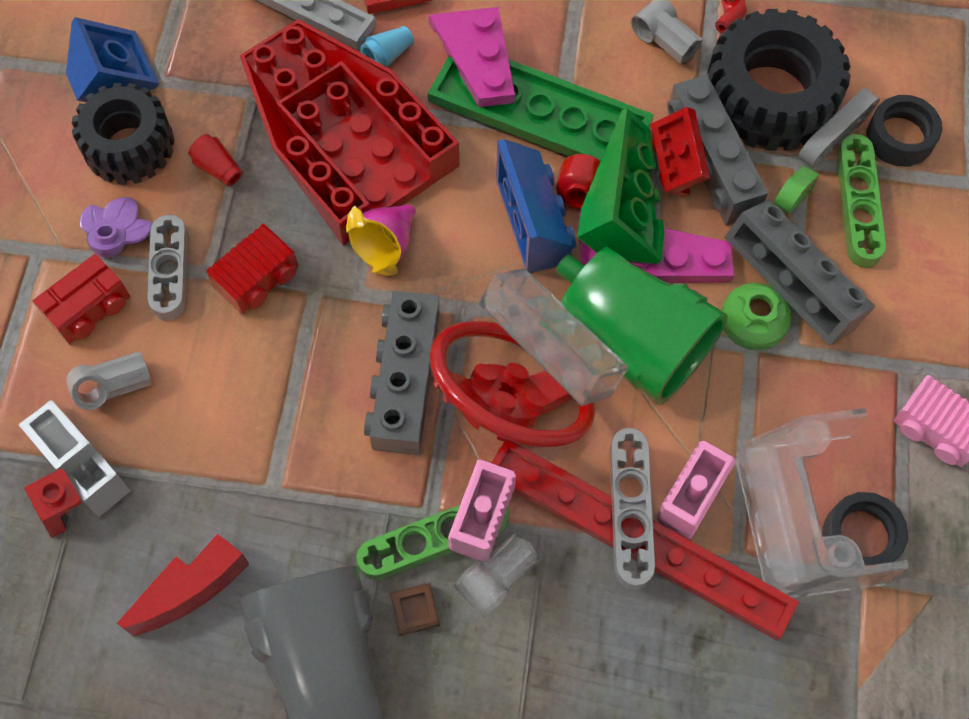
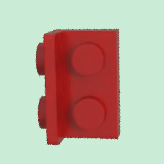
[651,107,710,198]

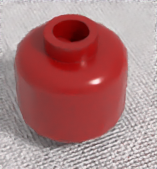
[556,154,601,209]

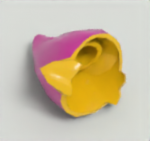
[346,204,416,276]

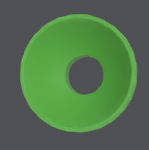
[721,283,791,350]

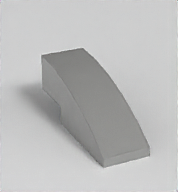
[19,400,131,518]

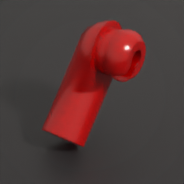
[715,0,747,33]

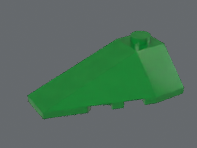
[577,108,665,264]

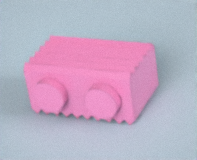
[893,375,969,468]
[656,441,736,540]
[448,460,516,562]

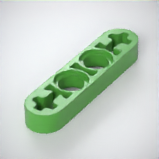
[837,134,886,268]
[356,505,510,581]

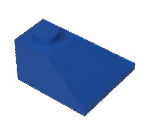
[66,17,159,102]

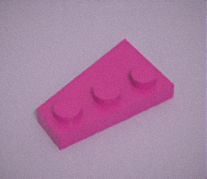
[429,7,515,107]

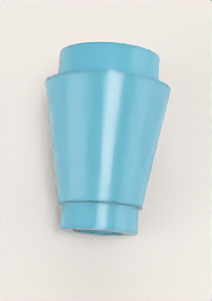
[360,26,414,67]

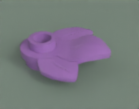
[80,197,153,258]

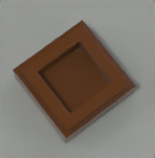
[390,583,441,636]

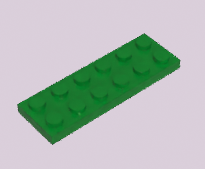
[427,56,654,161]

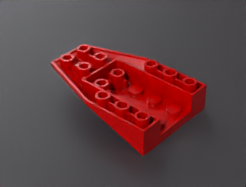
[239,19,460,246]

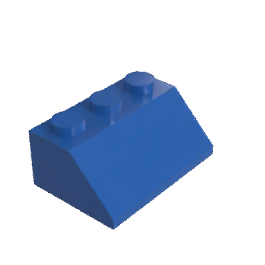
[496,139,576,274]

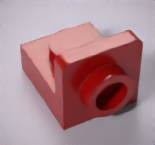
[24,469,82,538]

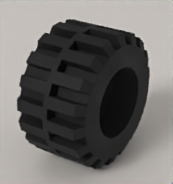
[71,83,174,185]

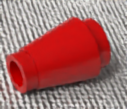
[188,133,243,187]

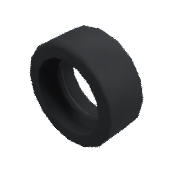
[866,95,942,167]
[822,492,908,575]

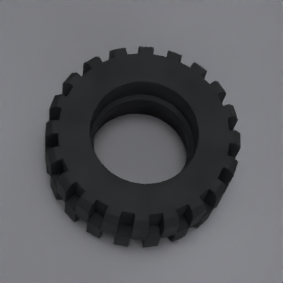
[707,8,851,151]

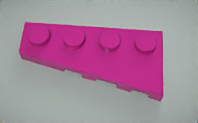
[578,210,734,283]

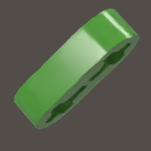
[773,165,820,215]

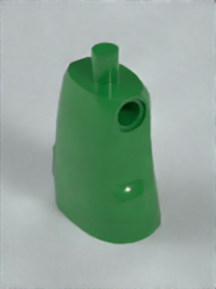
[556,246,728,405]

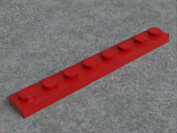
[491,441,799,641]

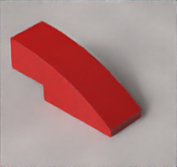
[117,533,249,637]

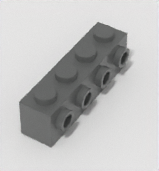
[667,74,768,226]
[724,200,876,346]
[364,291,440,455]

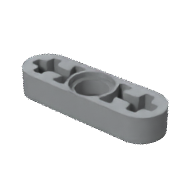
[799,88,880,168]
[147,215,188,321]

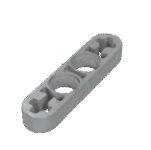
[610,428,655,590]

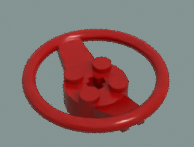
[429,321,595,447]

